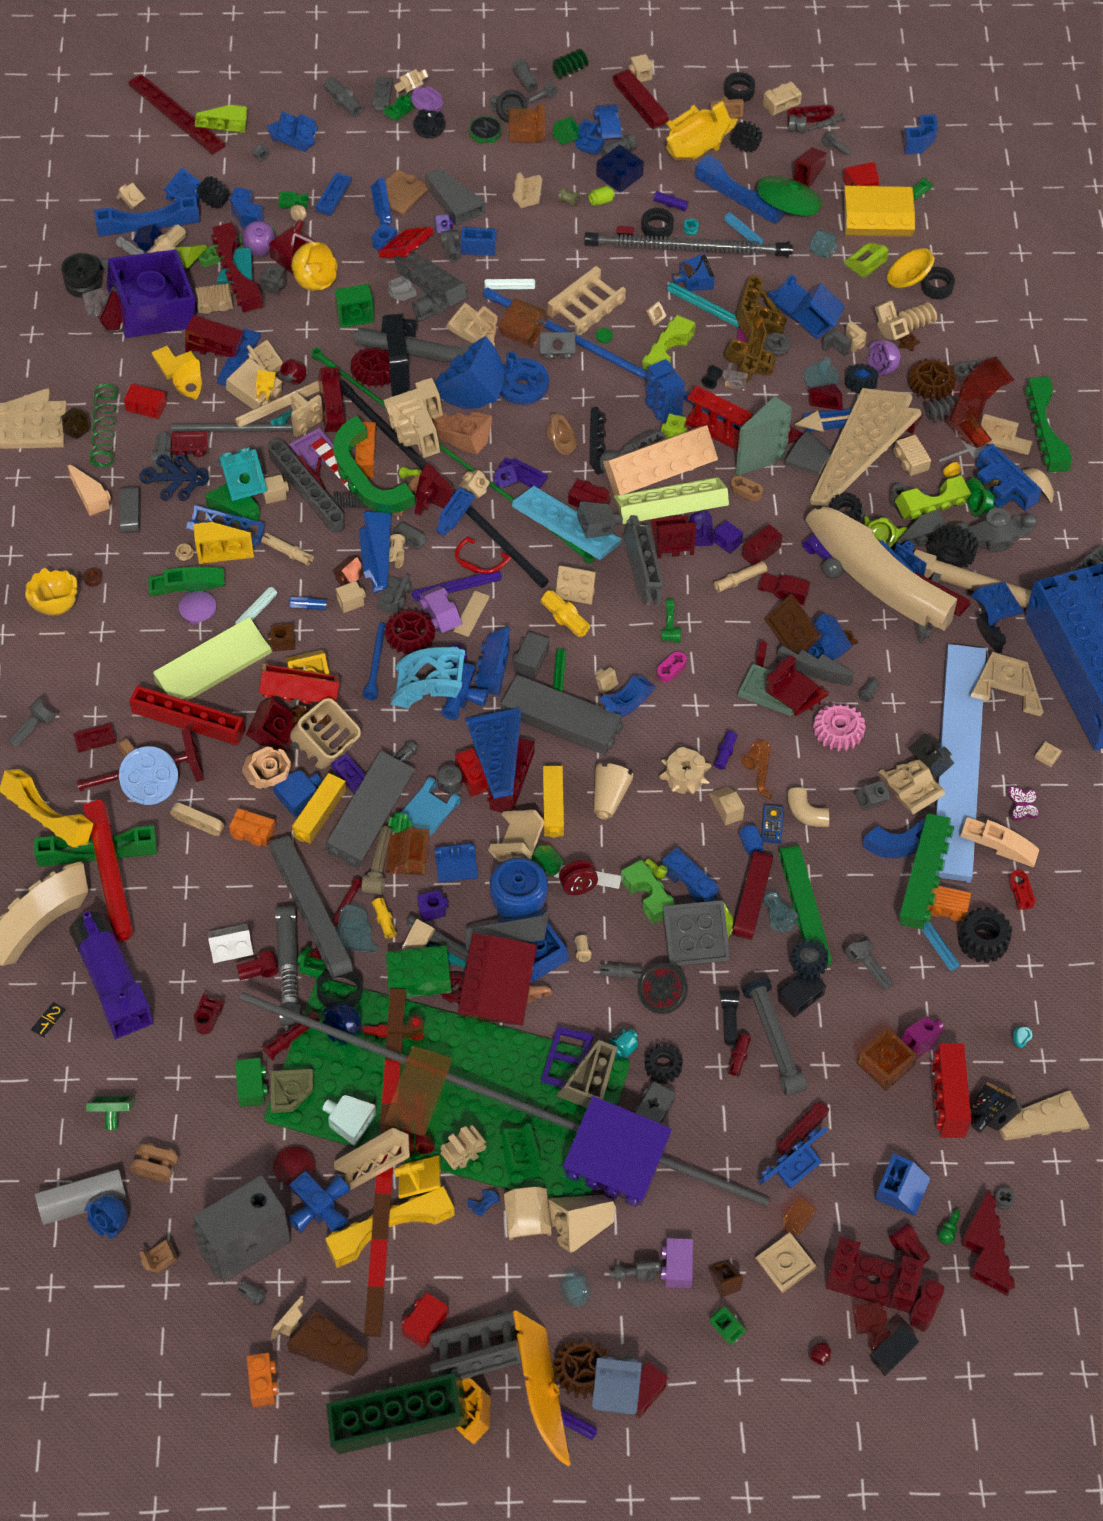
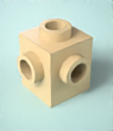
[457,470,490,499]

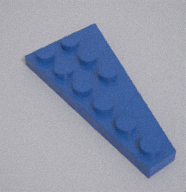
[465,708,521,799]

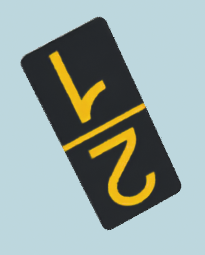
[31,1002,66,1037]

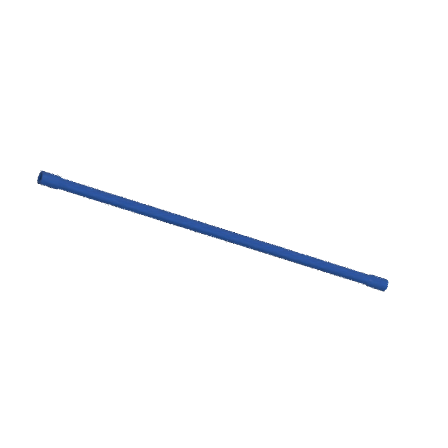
[483,287,741,430]

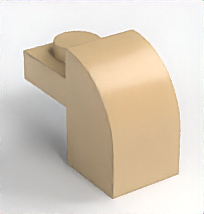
[875,300,909,340]

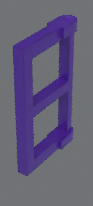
[541,1026,594,1088]

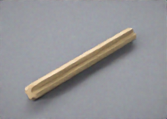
[235,380,319,427]

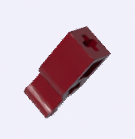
[758,573,811,606]

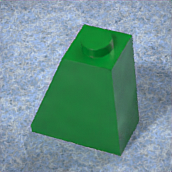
[205,483,260,525]

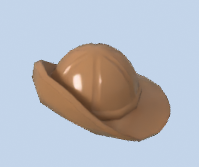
[546,413,577,455]

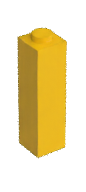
[543,766,564,838]
[292,773,346,844]

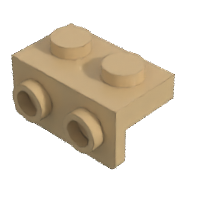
[513,172,542,208]
[247,340,283,373]

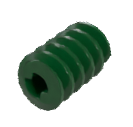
[553,48,589,80]

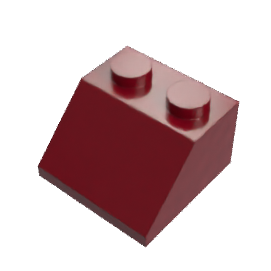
[246,698,296,751]

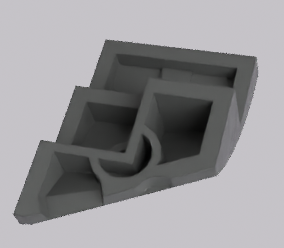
[786,430,832,475]

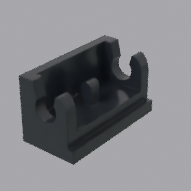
[870,1324,919,1376]

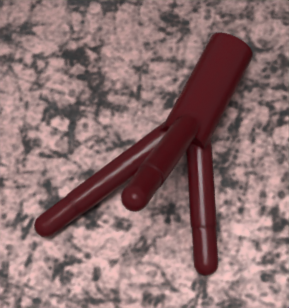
[298,455,326,490]

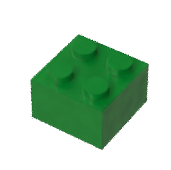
[334,284,374,328]

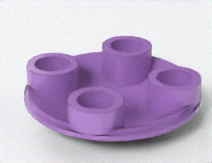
[179,591,216,625]

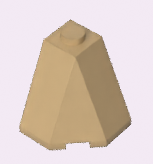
[548,1195,616,1252]

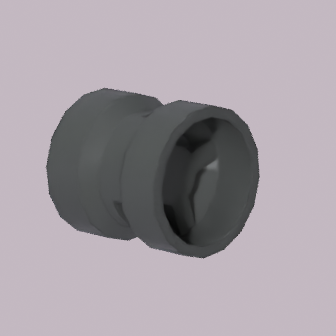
[788,115,807,133]

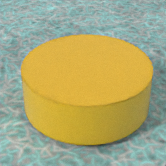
[943,462,962,479]

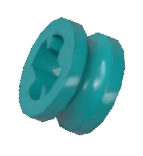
[683,219,699,236]

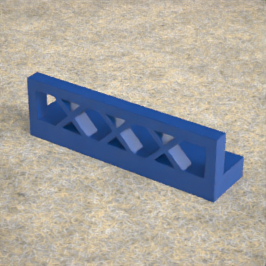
[186,505,265,546]

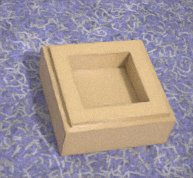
[1035,741,1062,767]

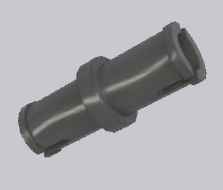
[600,963,642,979]

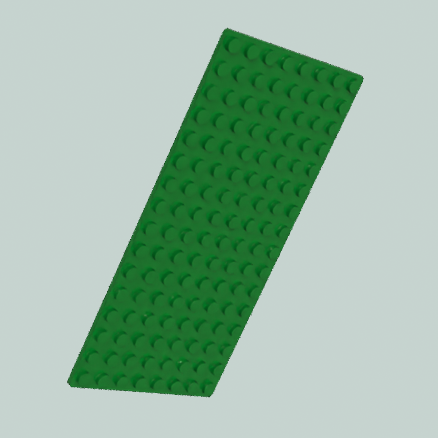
[264,978,630,1199]

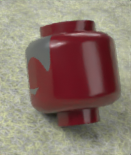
[280,359,306,385]

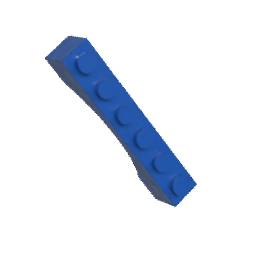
[695,155,788,225]
[94,196,200,237]

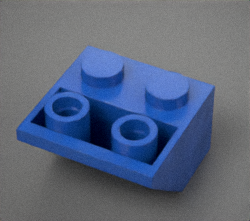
[461,226,498,256]
[806,613,852,660]
[875,1153,930,1216]

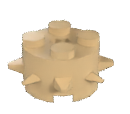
[659,747,711,794]

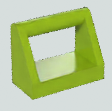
[844,243,889,278]

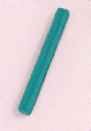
[667,282,739,327]

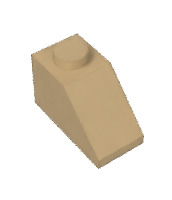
[709,787,745,826]

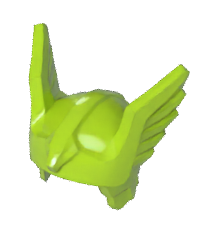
[863,516,908,547]

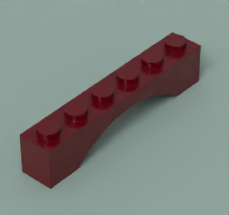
[210,222,263,313]

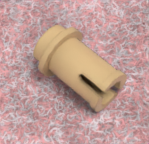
[574,935,592,962]

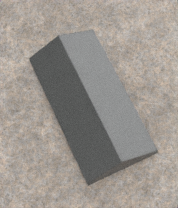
[466,910,549,951]

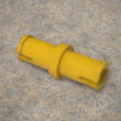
[372,898,397,939]

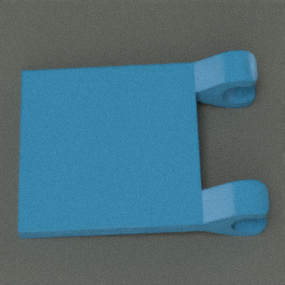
[401,777,461,838]

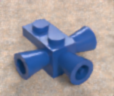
[435,663,489,720]
[288,1171,350,1233]

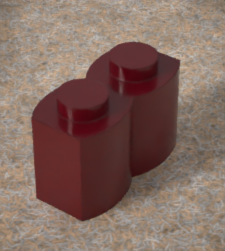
[909,1279,944,1332]

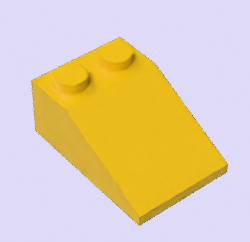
[193,522,254,564]

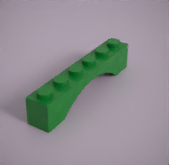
[1024,377,1072,473]
[34,825,158,867]

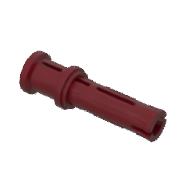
[261,1010,320,1061]

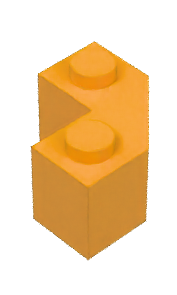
[455,1377,491,1444]

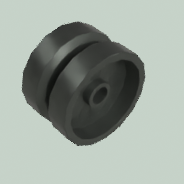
[61,253,102,298]

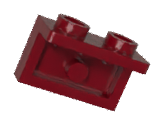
[171,431,209,457]

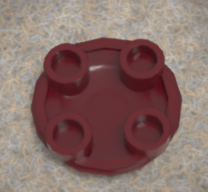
[273,1146,316,1185]

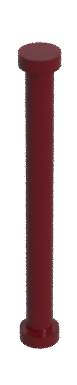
[310,878,362,959]

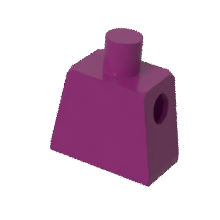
[897,1016,944,1064]

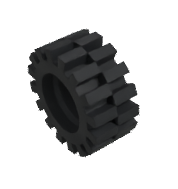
[730,121,763,153]
[197,176,230,209]
[829,493,862,521]
[645,1043,683,1084]

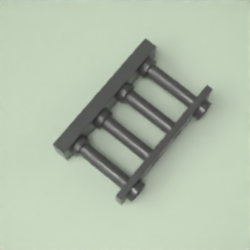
[430,1310,522,1380]

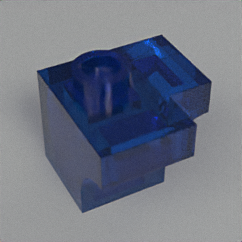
[133,224,163,252]

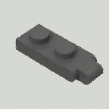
[372,77,393,112]

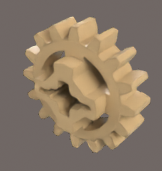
[394,69,429,93]

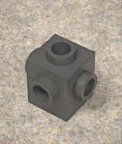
[260,264,286,294]

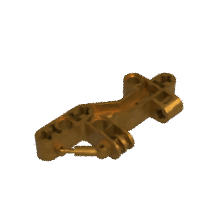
[724,275,787,382]

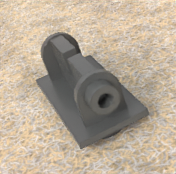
[490,95,521,113]

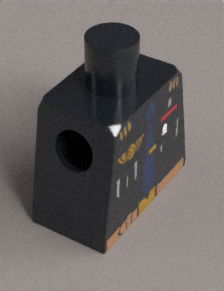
[971,1082,1022,1133]

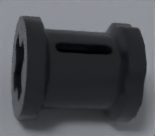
[702,365,723,389]

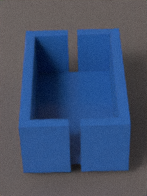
[645,359,685,424]

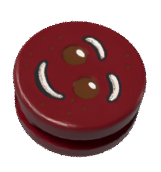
[559,860,598,896]

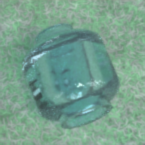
[560,1273,591,1308]

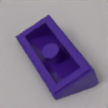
[690,510,713,546]

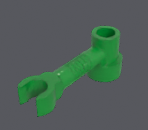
[662,599,681,643]

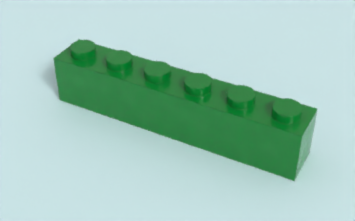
[900,813,954,930]

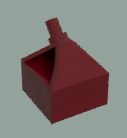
[269,219,315,275]

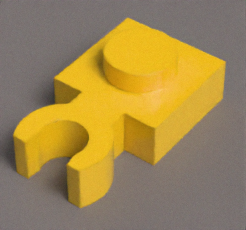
[255,370,276,401]

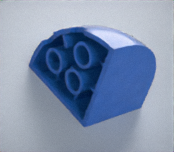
[434,336,504,409]

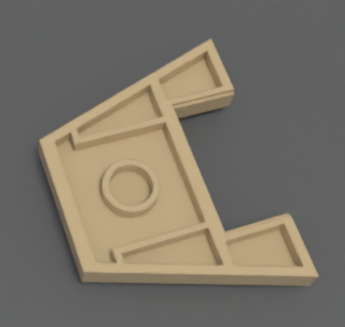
[970,652,1044,717]

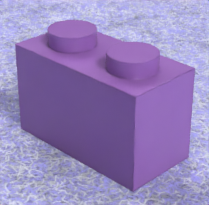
[661,1238,693,1288]

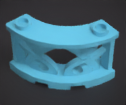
[390,647,465,709]

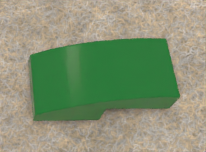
[383,94,416,121]

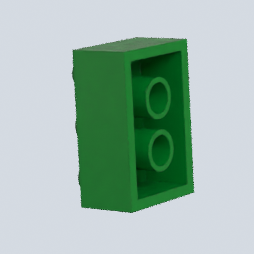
[386,945,452,998]

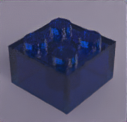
[596,144,644,193]

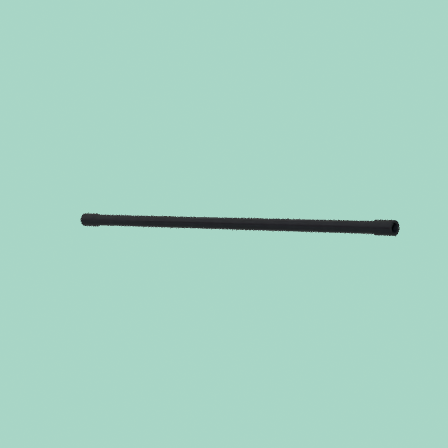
[340,380,549,588]

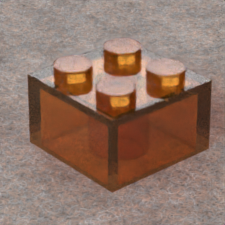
[498,297,548,348]
[856,1027,918,1091]

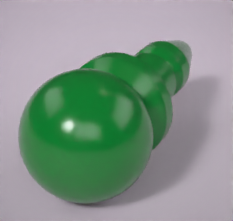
[938,1209,960,1245]

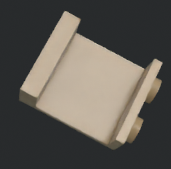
[488,809,545,862]

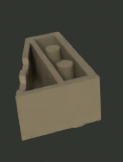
[555,1040,617,1108]

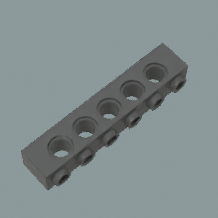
[394,250,467,307]

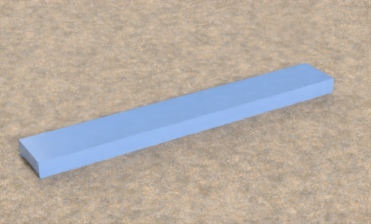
[935,644,986,883]

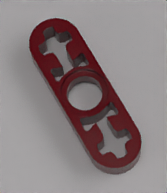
[787,105,835,123]

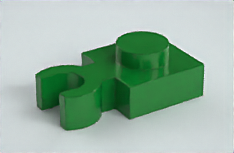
[278,191,309,209]

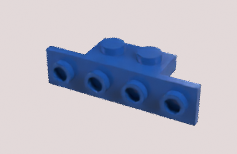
[758,1127,828,1189]

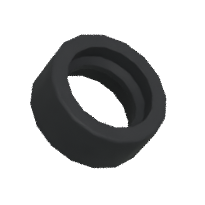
[724,72,755,102]
[496,90,528,123]
[641,207,674,239]
[921,267,955,300]

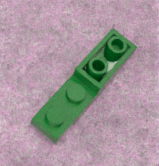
[148,567,225,597]

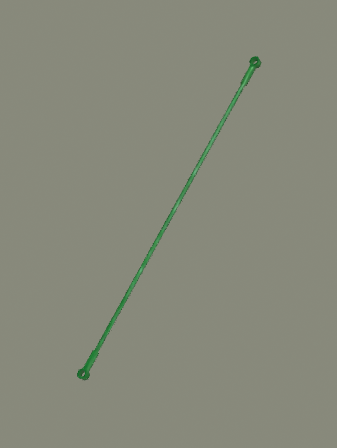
[311,348,595,564]

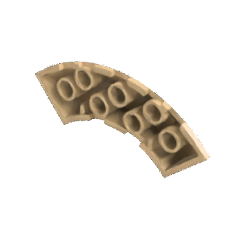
[0,862,88,966]

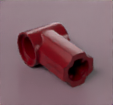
[236,951,279,980]
[889,1223,931,1265]

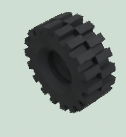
[929,525,979,568]

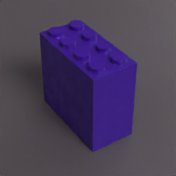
[563,1096,672,1207]

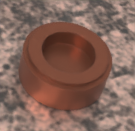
[83,568,102,587]

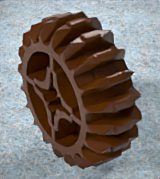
[908,358,956,401]
[553,1338,611,1399]

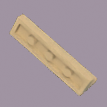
[334,1128,409,1191]

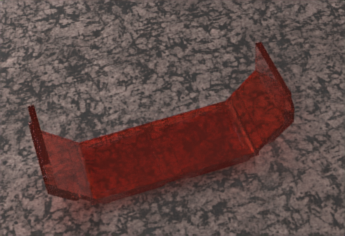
[949,356,1014,448]

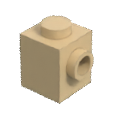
[628,54,653,82]

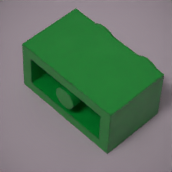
[235,1058,268,1107]

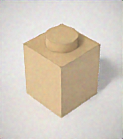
[263,475,289,504]
[335,581,366,613]

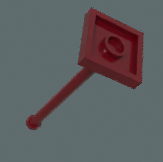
[77,728,204,792]

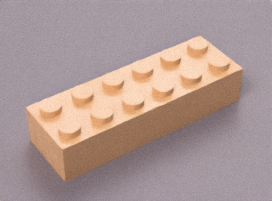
[603,425,718,496]

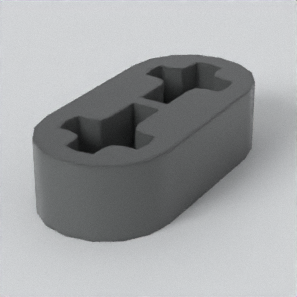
[393,523,427,550]

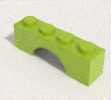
[642,315,696,371]
[895,475,971,520]

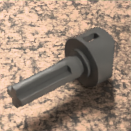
[8,697,58,748]
[844,937,894,991]

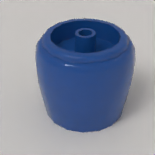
[489,858,548,918]

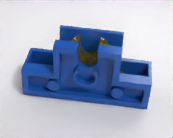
[976,443,1042,511]

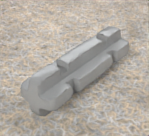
[116,236,145,255]

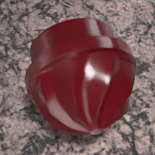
[809,1343,831,1366]

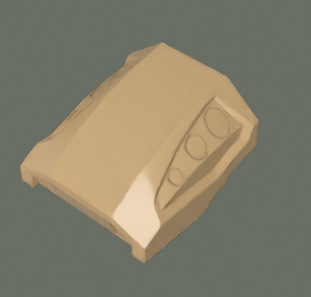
[504,1187,552,1240]

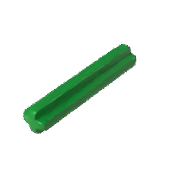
[553,648,566,692]

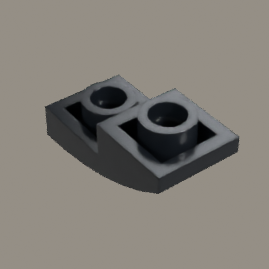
[977,613,1006,653]

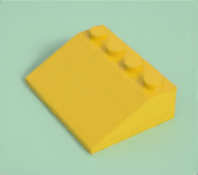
[844,186,915,237]

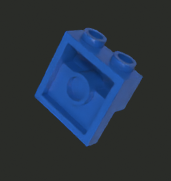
[275,111,317,152]

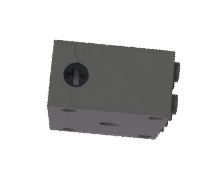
[193,1175,291,1283]

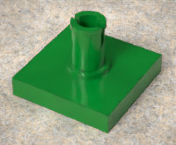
[86,1096,135,1130]

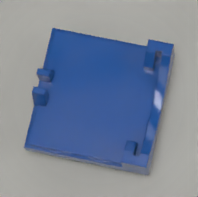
[768,274,809,319]
[971,581,1024,626]

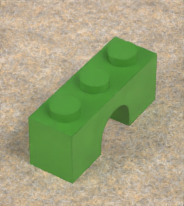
[621,860,675,925]

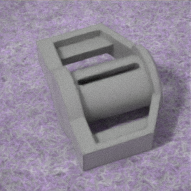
[388,276,417,301]

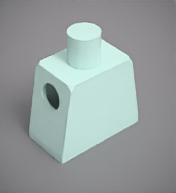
[322,1095,376,1146]

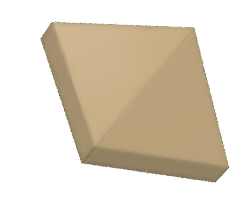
[646,301,667,325]

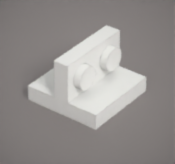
[207,923,253,963]

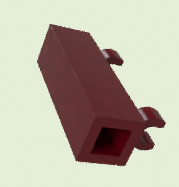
[318,367,345,432]

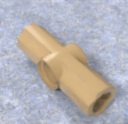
[146,225,186,253]

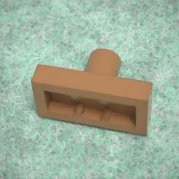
[710,97,744,118]

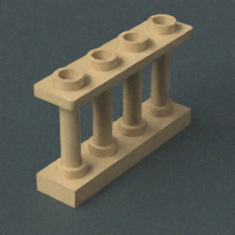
[547,266,626,335]

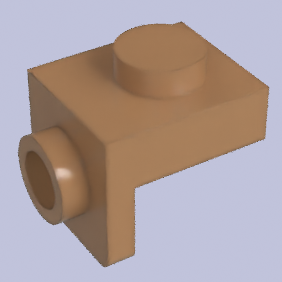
[139,1240,178,1273]

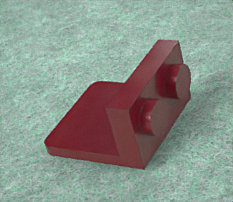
[766,655,818,711]

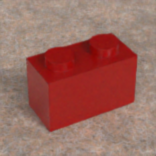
[124,384,167,419]
[455,748,489,797]
[401,1293,449,1349]

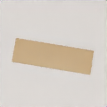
[453,591,490,637]

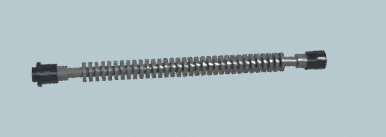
[585,232,793,258]

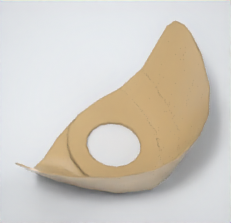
[1022,468,1054,503]

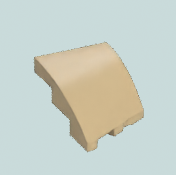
[878,760,945,814]

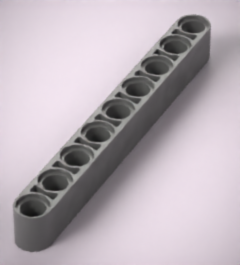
[268,835,353,978]

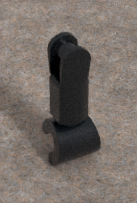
[720,990,740,1046]

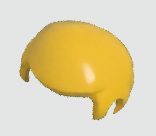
[25,568,78,616]

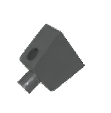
[577,502,623,538]

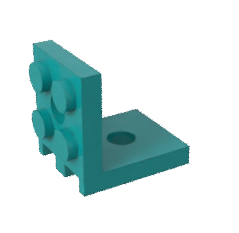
[216,447,267,501]

